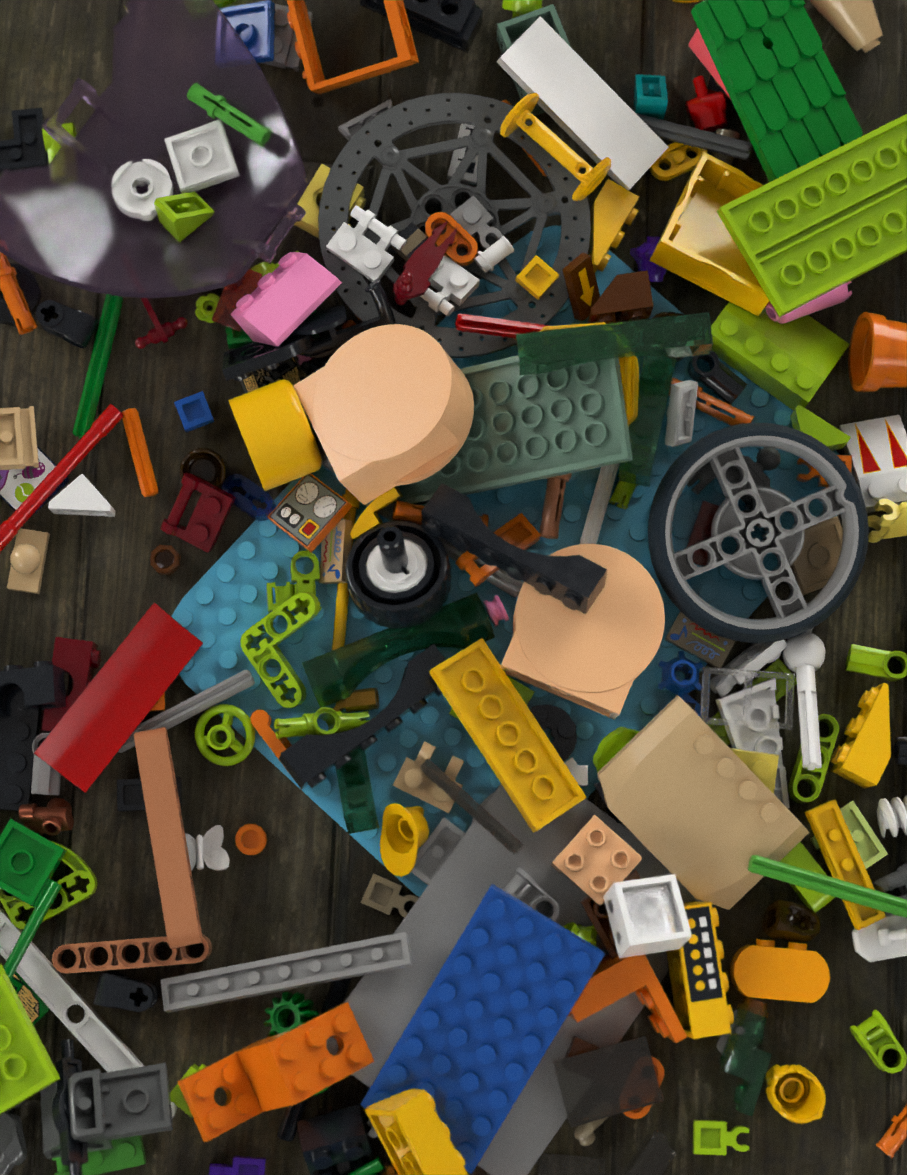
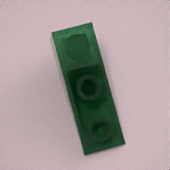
[336,747,379,834]

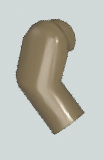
[574,1100,614,1146]

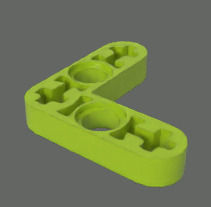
[240,592,320,708]

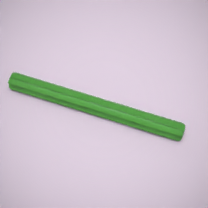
[748,855,907,918]

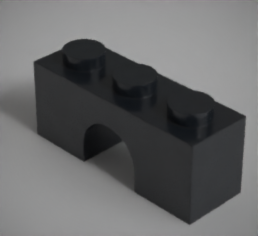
[0,661,66,715]

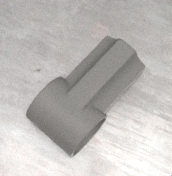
[31,733,61,795]

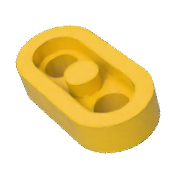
[650,142,708,181]

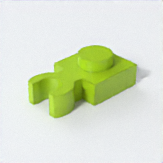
[693,1120,749,1155]

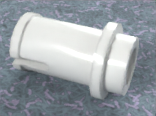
[474,236,515,273]

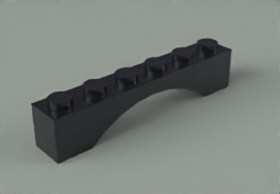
[422,483,607,614]
[279,644,446,789]

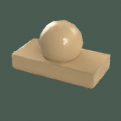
[7,528,50,594]

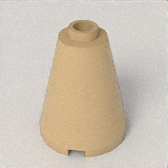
[809,0,883,53]

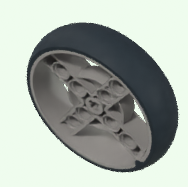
[648,422,869,643]

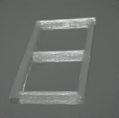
[700,667,796,730]

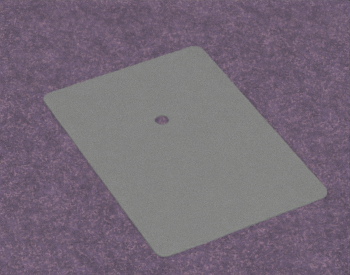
[326,784,713,1175]

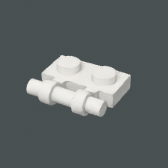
[326,205,407,282]
[420,255,480,316]

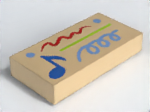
[319,519,353,584]

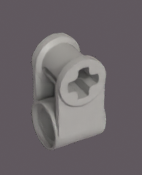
[500,867,559,921]

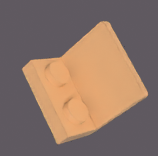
[551,815,642,905]

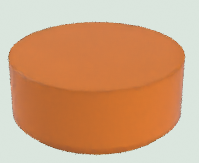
[235,824,267,856]

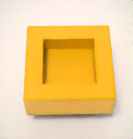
[515,255,559,300]

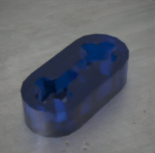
[222,474,276,521]

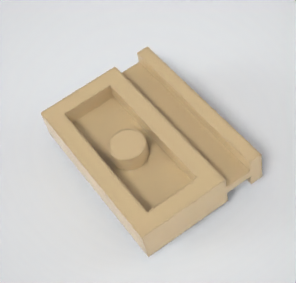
[0,406,39,470]

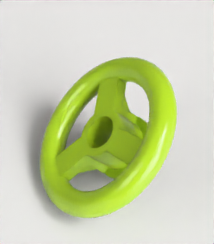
[195,704,255,766]

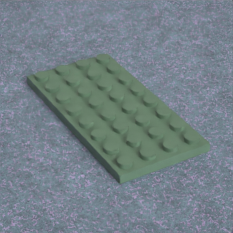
[395,333,633,505]

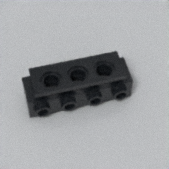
[360,0,483,53]

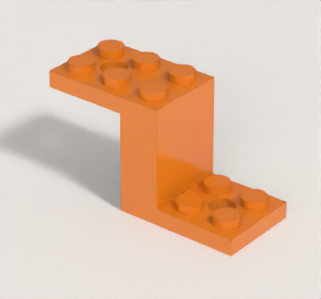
[567,954,687,1043]
[178,1002,375,1142]

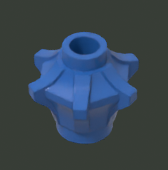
[658,651,704,699]

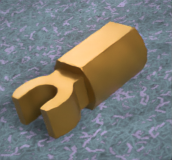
[323,687,379,712]

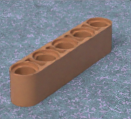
[52,934,212,974]

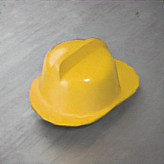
[380,803,429,877]

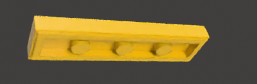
[804,799,886,930]

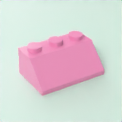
[230,252,342,347]

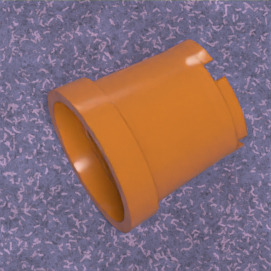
[848,312,907,392]

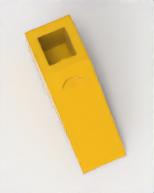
[588,179,639,273]

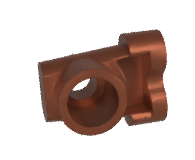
[19,798,74,837]

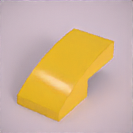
[350,486,403,539]

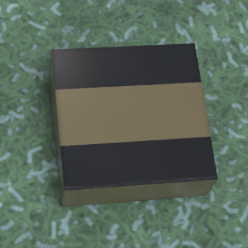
[390,222,428,262]

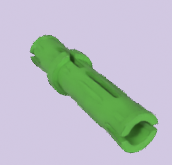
[187,83,272,147]

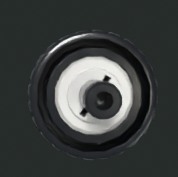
[345,520,452,629]

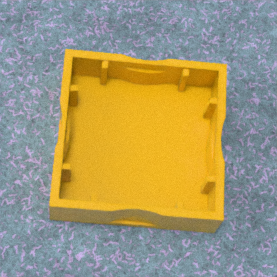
[649,152,769,317]

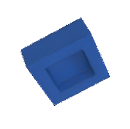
[174,391,215,432]

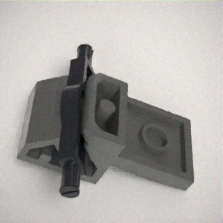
[40,1039,173,1175]

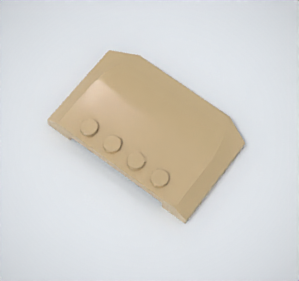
[597,695,810,910]

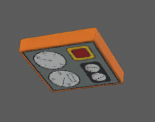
[267,474,352,553]

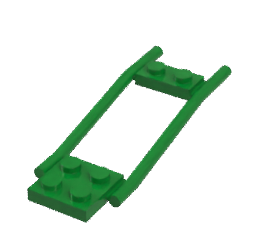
[0,818,67,980]

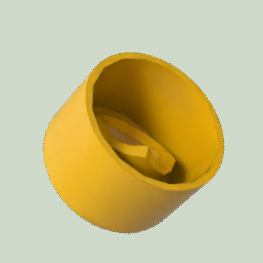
[228,379,323,491]

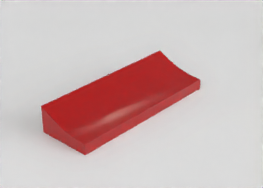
[34,602,203,793]

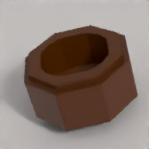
[150,545,181,575]

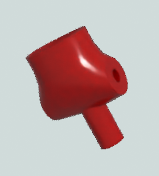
[685,76,728,132]

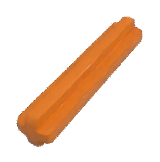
[121,408,159,497]

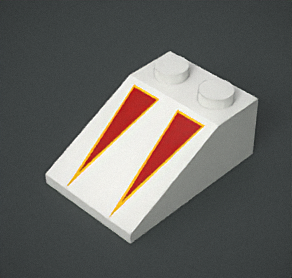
[839,415,907,513]

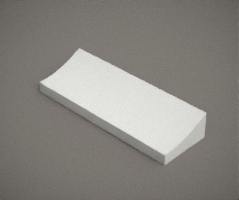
[497,16,669,190]

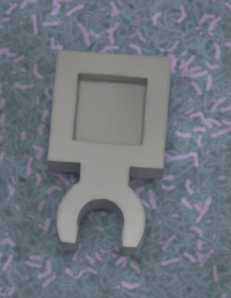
[450,195,502,251]

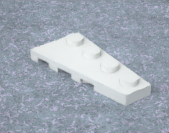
[715,678,790,808]

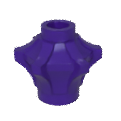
[630,236,667,282]

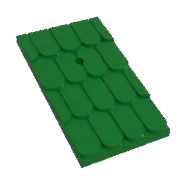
[688,0,863,182]

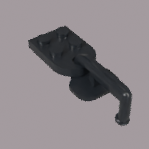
[222,279,396,381]

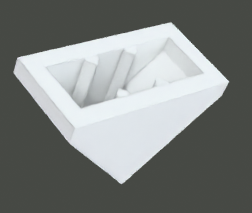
[48,474,116,517]

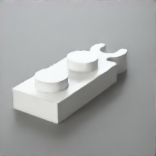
[707,640,788,697]

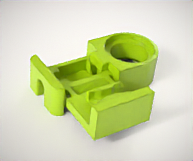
[266,551,322,615]

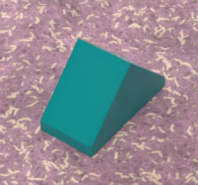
[634,74,668,120]

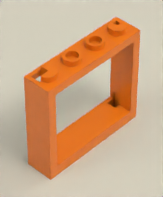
[287,0,419,94]

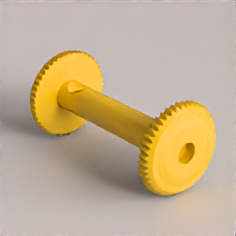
[500,93,611,201]

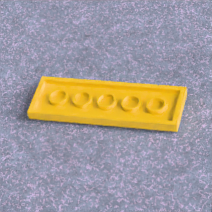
[429,638,587,833]

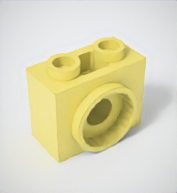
[291,164,366,238]

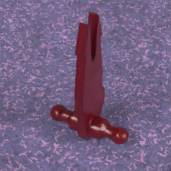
[393,221,457,306]
[121,255,188,349]

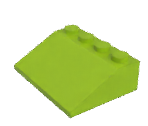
[700,302,850,411]

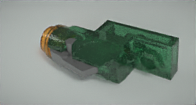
[716,996,772,1116]

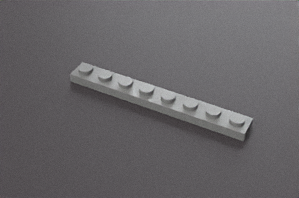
[161,932,414,1013]

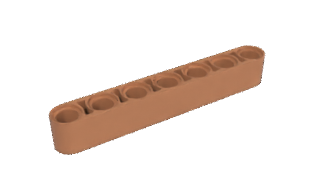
[134,727,203,949]

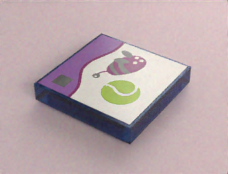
[0,446,70,520]

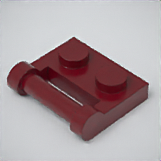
[160,473,236,553]

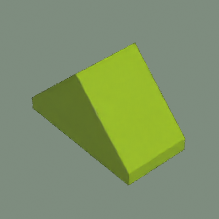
[154,191,215,243]
[790,404,851,451]

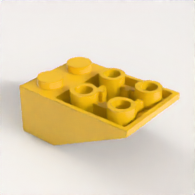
[830,683,891,789]

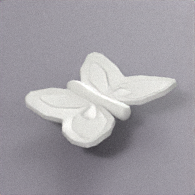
[185,825,230,871]

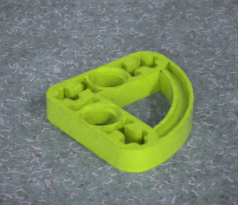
[0,840,97,929]

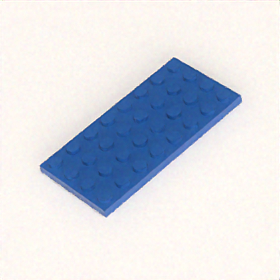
[360,884,605,1175]

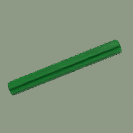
[73,292,123,438]

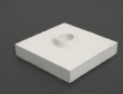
[164,119,240,194]

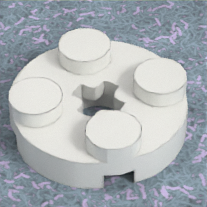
[111,159,174,221]

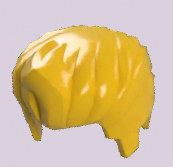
[765,1064,826,1124]

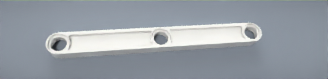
[0,908,177,1119]

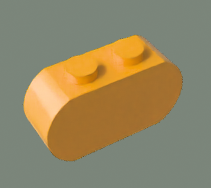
[730,939,830,1003]

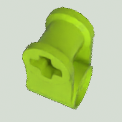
[849,1009,907,1073]

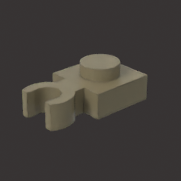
[361,873,419,918]

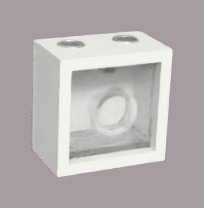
[603,874,692,958]

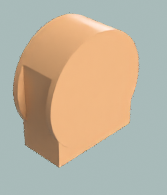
[293,324,474,505]
[500,544,665,720]

